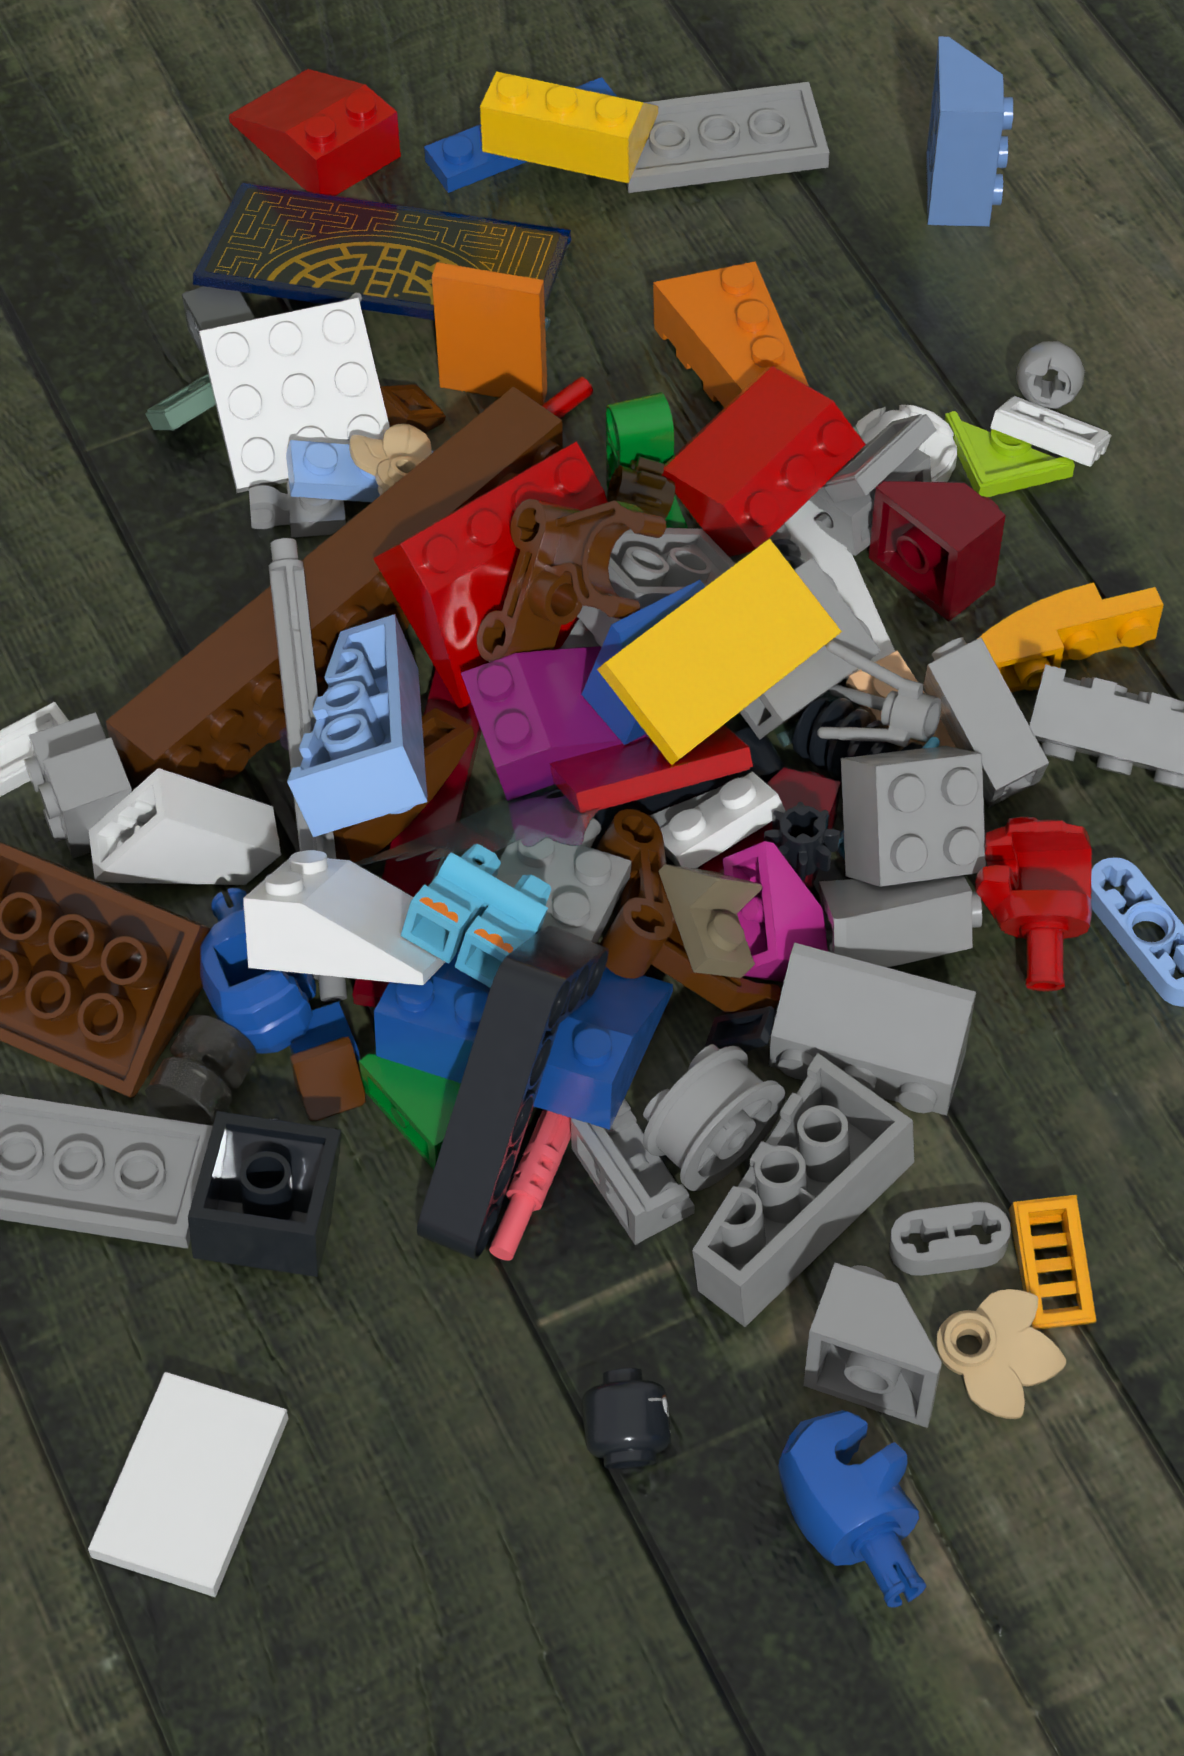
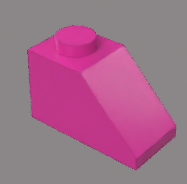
[723,841,828,982]

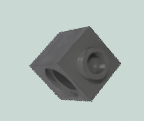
[182,276,255,359]

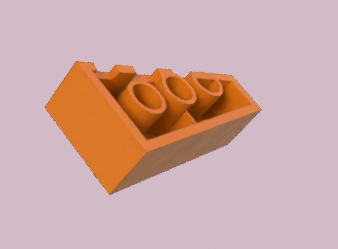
[653,261,809,408]

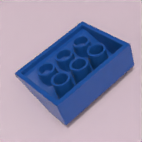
[374,949,673,1130]

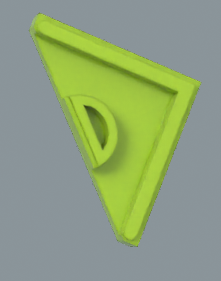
[945,411,1075,497]

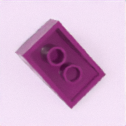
[461,646,648,801]

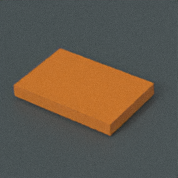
[432,262,547,405]

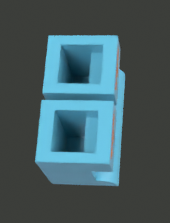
[401,843,551,988]

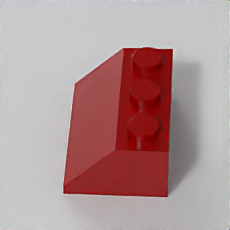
[662,366,866,557]

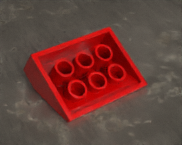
[373,441,608,709]

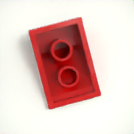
[229,69,401,200]

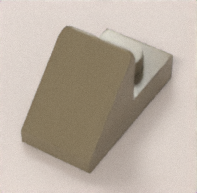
[658,864,763,978]

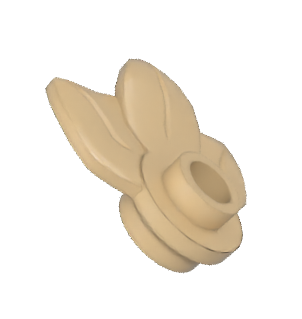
[349,424,432,495]
[936,1289,1066,1419]

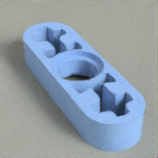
[1091,858,1184,1007]

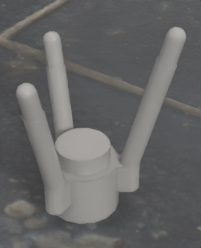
[817,641,942,747]

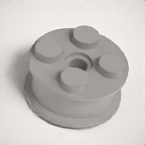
[643,1044,785,1191]

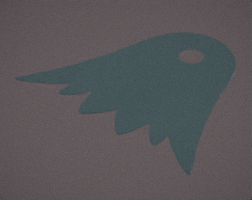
[355,784,600,866]

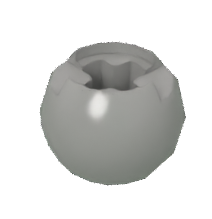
[1016,341,1085,409]

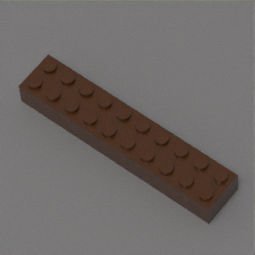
[106,386,563,791]

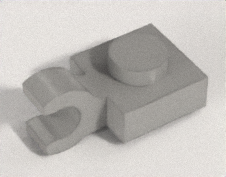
[249,481,346,537]

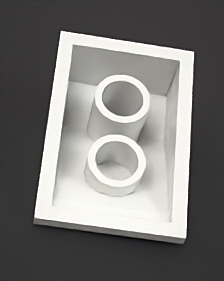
[243,850,445,985]

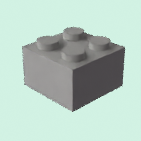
[841,746,986,887]

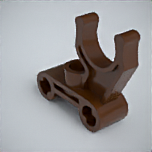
[477,499,666,662]
[595,809,782,1012]

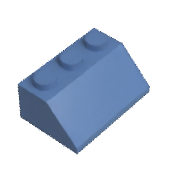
[926,36,1013,227]

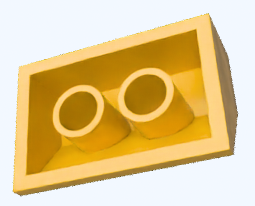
[480,71,658,183]

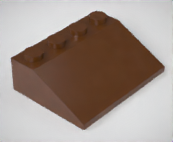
[0,842,212,1098]

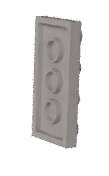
[626,82,830,193]
[0,1094,213,1249]

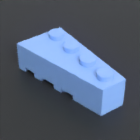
[287,614,428,837]

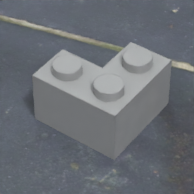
[24,712,132,859]

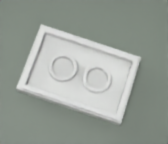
[88,1372,289,1597]

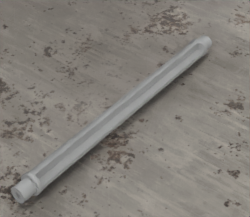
[269,538,347,1002]

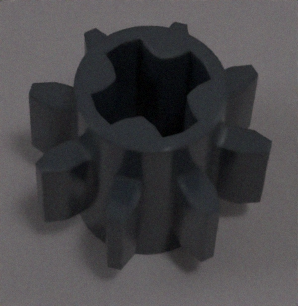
[764,802,840,880]

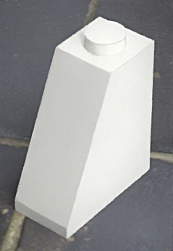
[88,768,281,885]

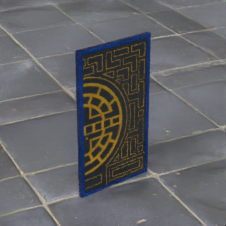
[193,183,572,320]

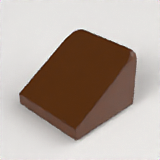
[380,384,446,433]
[290,1036,366,1121]

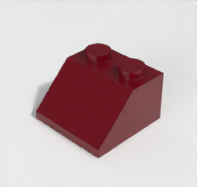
[869,481,1006,622]

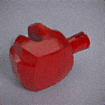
[975,817,1092,991]

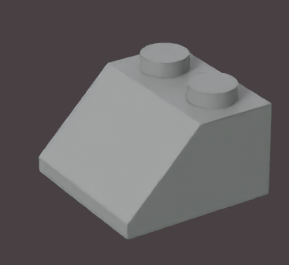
[803,1263,942,1428]

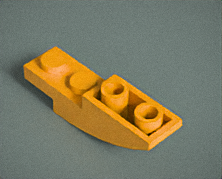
[977,582,1164,692]

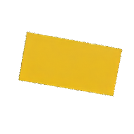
[597,539,842,765]

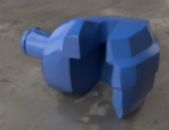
[200,888,316,1054]
[778,1410,926,1608]

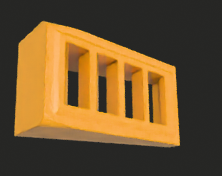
[1009,1195,1096,1330]

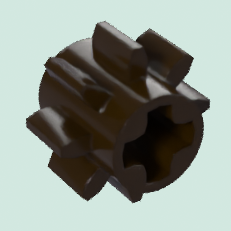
[607,456,675,519]

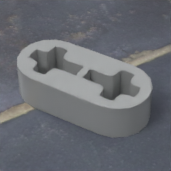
[889,1202,1011,1276]

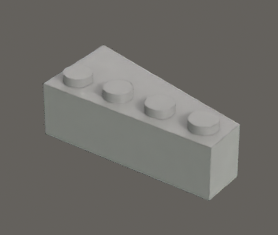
[1030,664,1184,789]
[692,1053,914,1327]

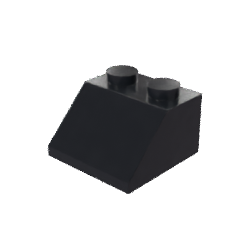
[188,1111,342,1277]

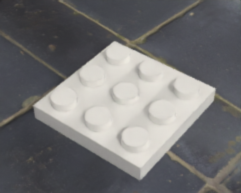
[199,298,390,493]

